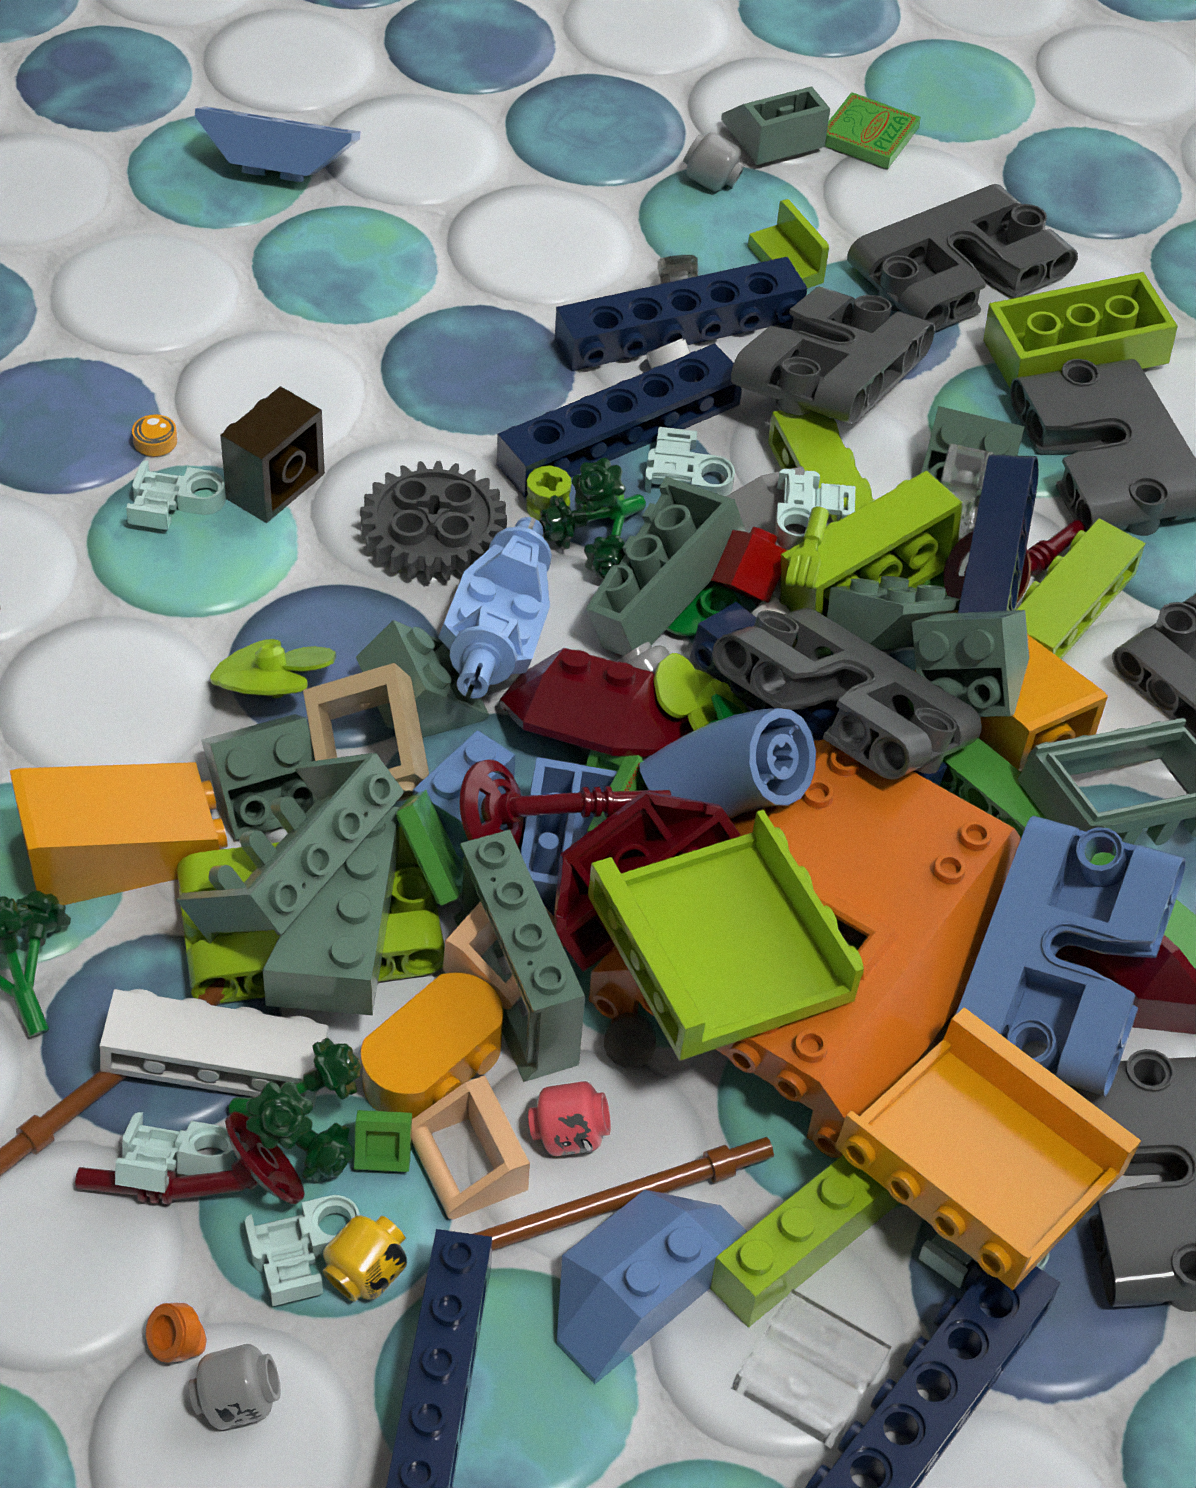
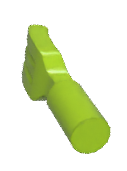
[785,506,829,589]

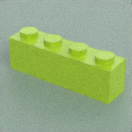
[768,410,874,521]
[1016,518,1146,660]
[710,1155,899,1328]

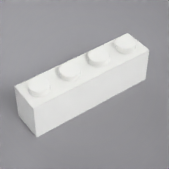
[100,989,328,1107]

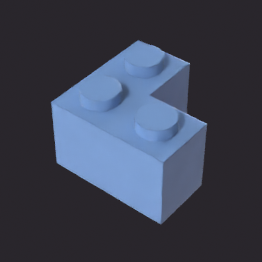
[413,730,521,859]

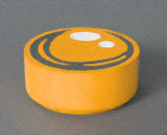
[132,414,178,456]

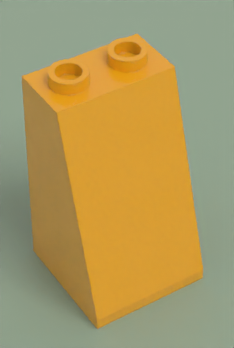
[915,634,1108,772]
[9,762,228,905]

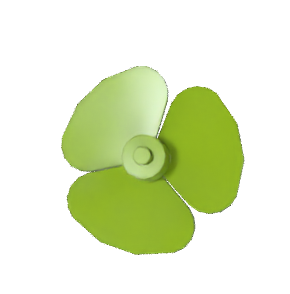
[210,639,337,698]
[653,653,750,731]

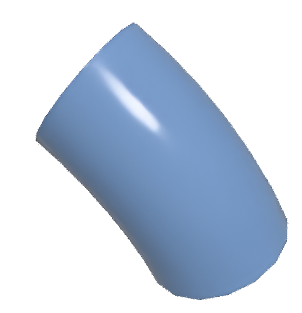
[639,708,816,819]

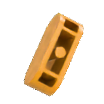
[361,973,503,1119]

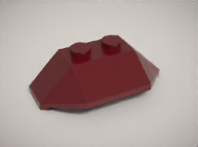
[500,648,694,757]
[553,791,741,972]
[1055,935,1196,1035]

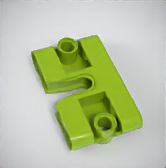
[177,827,445,1003]

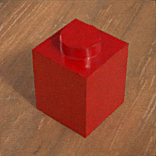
[711,527,788,603]

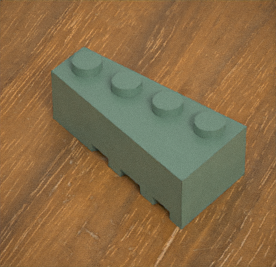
[586,477,746,656]
[263,806,400,1016]

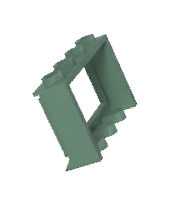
[1017,718,1196,862]
[176,752,404,944]
[453,830,585,1082]

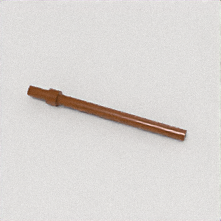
[0,977,243,1176]
[473,1137,774,1251]

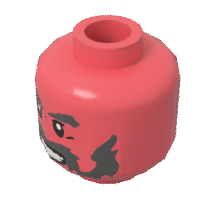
[528,1081,611,1156]

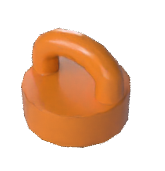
[146,1303,207,1362]

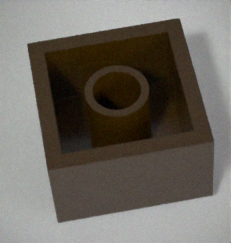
[220,386,325,523]

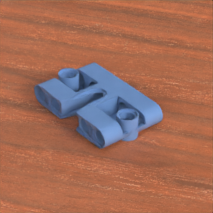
[956,816,1186,1097]

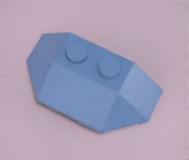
[195,106,361,182]
[557,1190,748,1384]

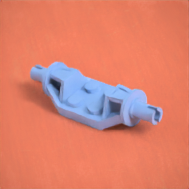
[438,517,552,699]

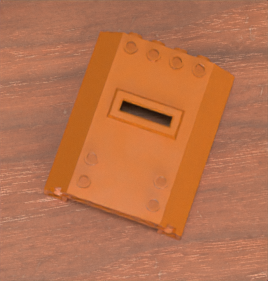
[589,739,1021,1158]

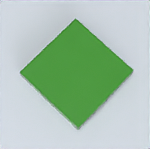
[396,790,463,906]

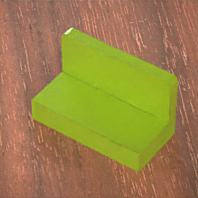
[748,199,829,288]

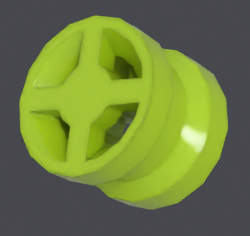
[526,466,572,521]

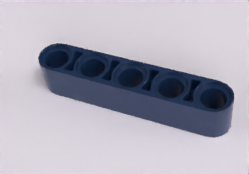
[958,455,1039,613]

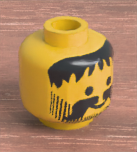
[322,1215,407,1302]

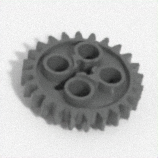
[360,461,507,581]

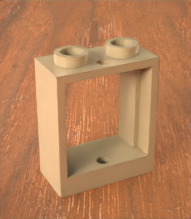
[303,663,429,801]

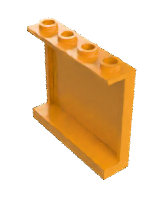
[835,1007,1141,1290]

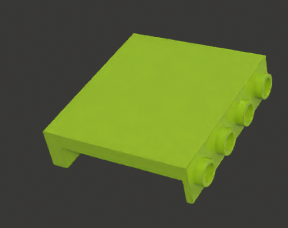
[588,810,864,1061]

